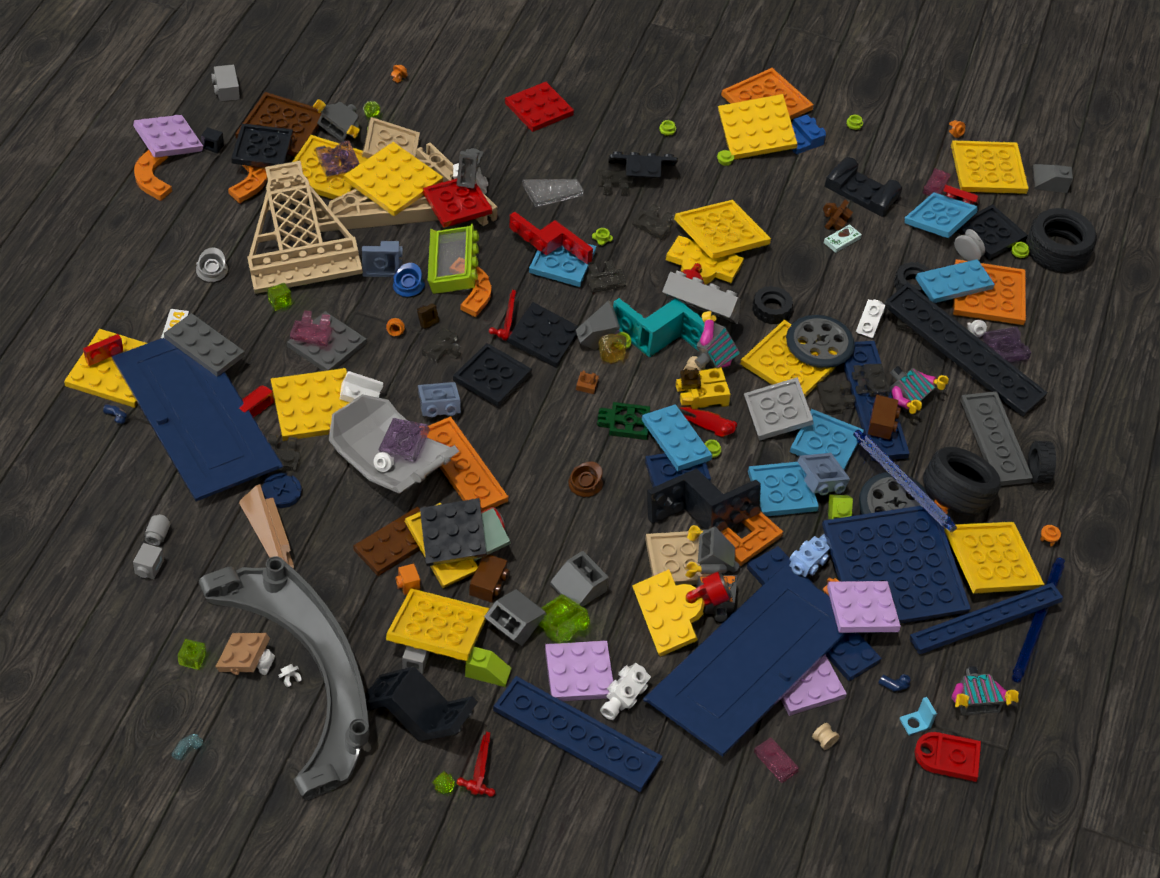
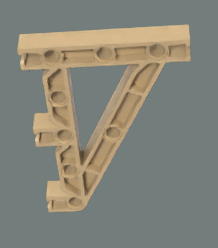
[301,143,498,232]

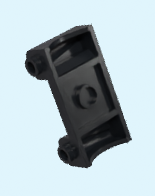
[824,157,902,217]

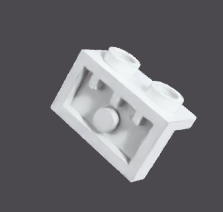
[340,371,383,402]

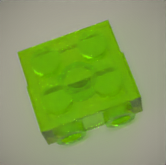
[539,594,590,644]

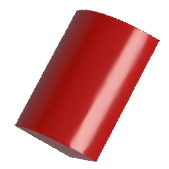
[239,386,274,418]

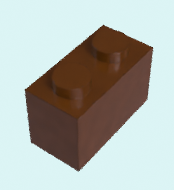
[868,395,901,440]
[469,554,509,603]

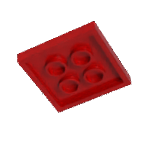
[505,82,574,132]
[423,179,493,228]

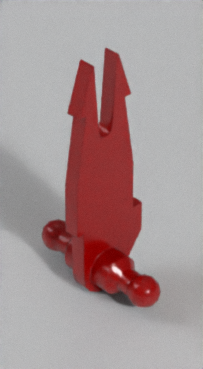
[489,290,516,341]
[680,407,737,437]
[457,731,495,797]

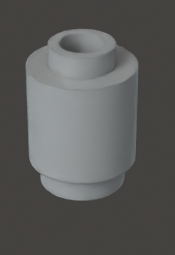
[145,514,170,546]

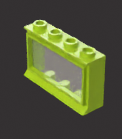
[428,224,479,294]

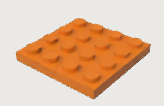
[721,68,814,120]
[953,259,1026,325]

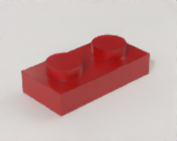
[83,334,124,366]

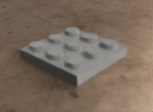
[744,377,814,441]

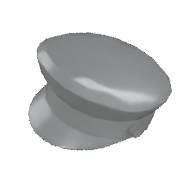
[954,229,985,261]
[196,248,228,282]

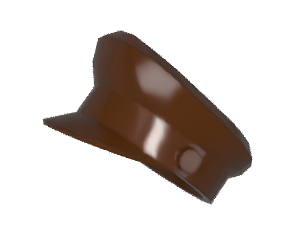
[568,461,603,497]

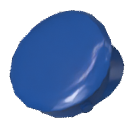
[393,263,425,297]

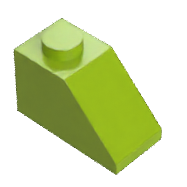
[465,647,511,687]

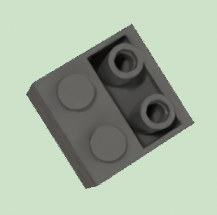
[550,551,609,611]
[484,589,547,646]

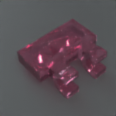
[290,310,332,347]

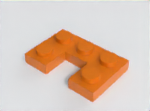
[721,511,783,566]

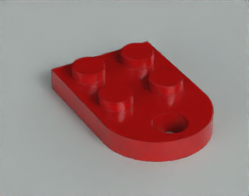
[914,732,981,782]

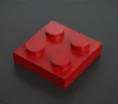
[943,185,980,205]

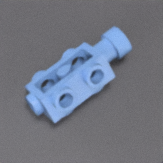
[789,534,830,577]

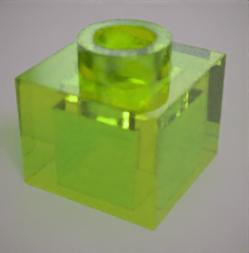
[268,283,291,311]
[177,639,206,670]

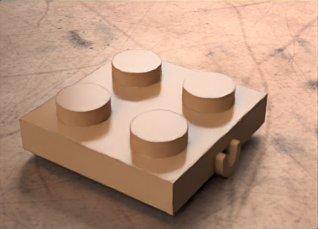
[216,633,270,675]

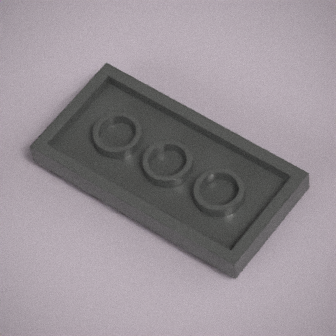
[164,313,245,377]

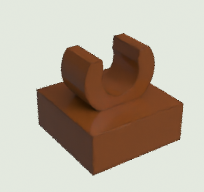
[576,370,599,394]

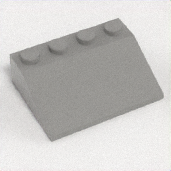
[662,270,741,324]

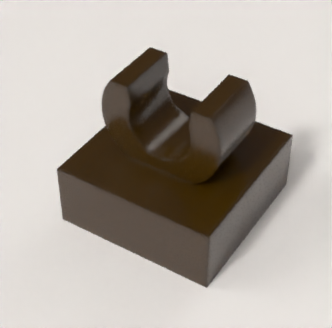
[417,303,439,329]
[680,368,701,390]

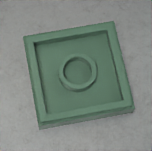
[473,508,511,561]

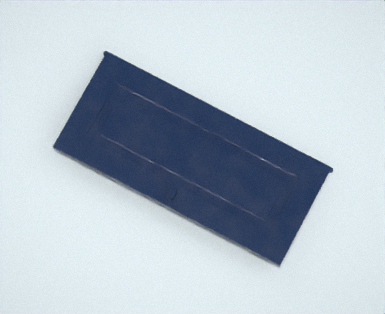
[112,338,283,501]
[643,566,846,757]

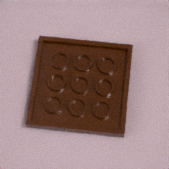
[235,92,321,157]

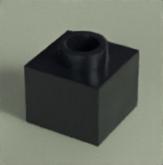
[201,127,224,154]

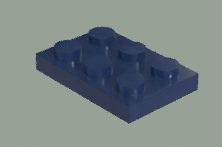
[645,454,711,487]

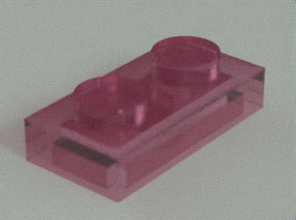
[923,168,951,196]
[754,738,799,783]

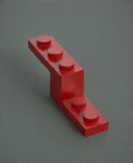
[509,212,593,264]

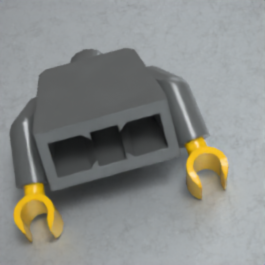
[313,99,360,143]
[685,525,739,578]

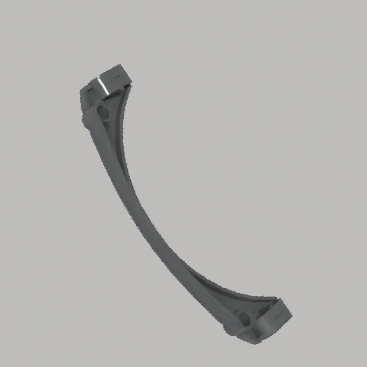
[198,556,369,800]

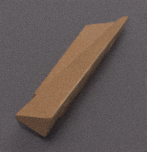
[239,485,294,569]

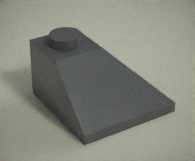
[1032,164,1073,193]
[576,300,620,350]

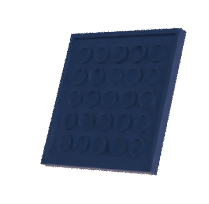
[822,504,971,623]

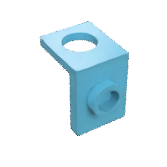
[900,697,937,736]

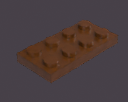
[353,507,420,576]

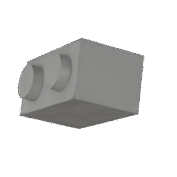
[211,65,240,101]

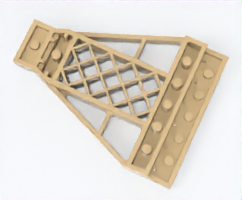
[247,161,363,294]

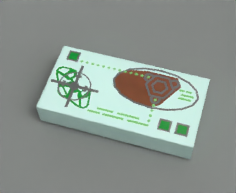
[824,225,862,253]

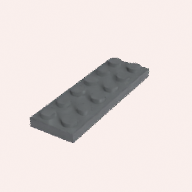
[960,392,1033,486]

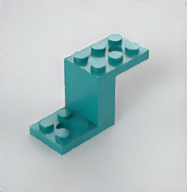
[613,298,705,357]

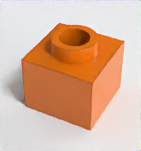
[396,564,420,595]

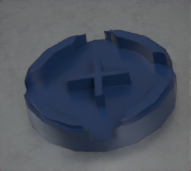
[262,473,302,508]

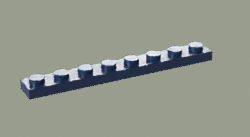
[910,583,1063,655]

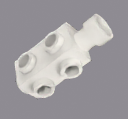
[600,663,651,720]

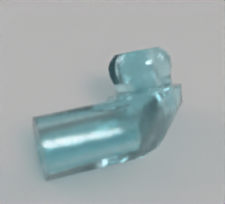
[171,734,203,760]

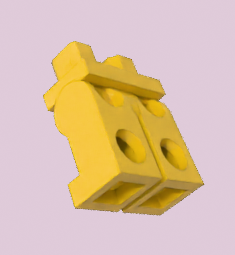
[676,367,730,409]

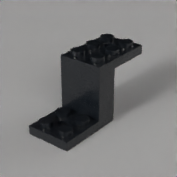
[647,468,761,531]
[365,666,478,742]

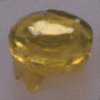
[598,334,627,363]

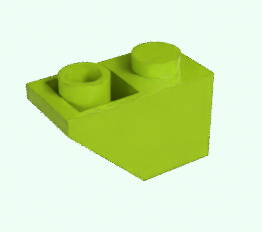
[828,495,853,519]

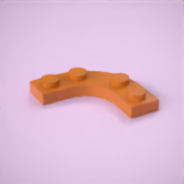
[134,150,172,201]
[228,165,267,203]
[450,257,491,317]

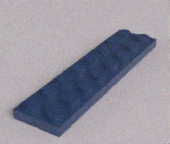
[843,341,910,461]
[747,546,881,681]
[493,676,662,792]

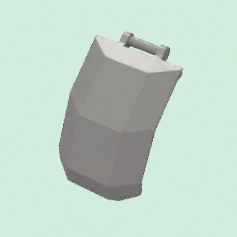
[329,394,459,493]

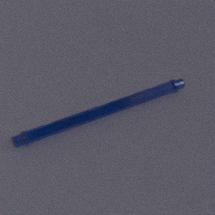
[853,430,957,532]
[1012,557,1065,682]

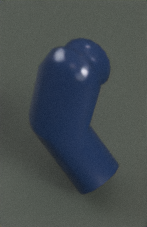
[103,404,127,424]
[879,674,911,692]

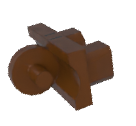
[823,200,853,231]

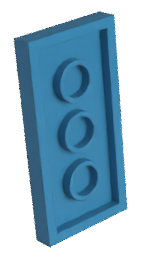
[916,259,995,303]
[642,404,712,471]

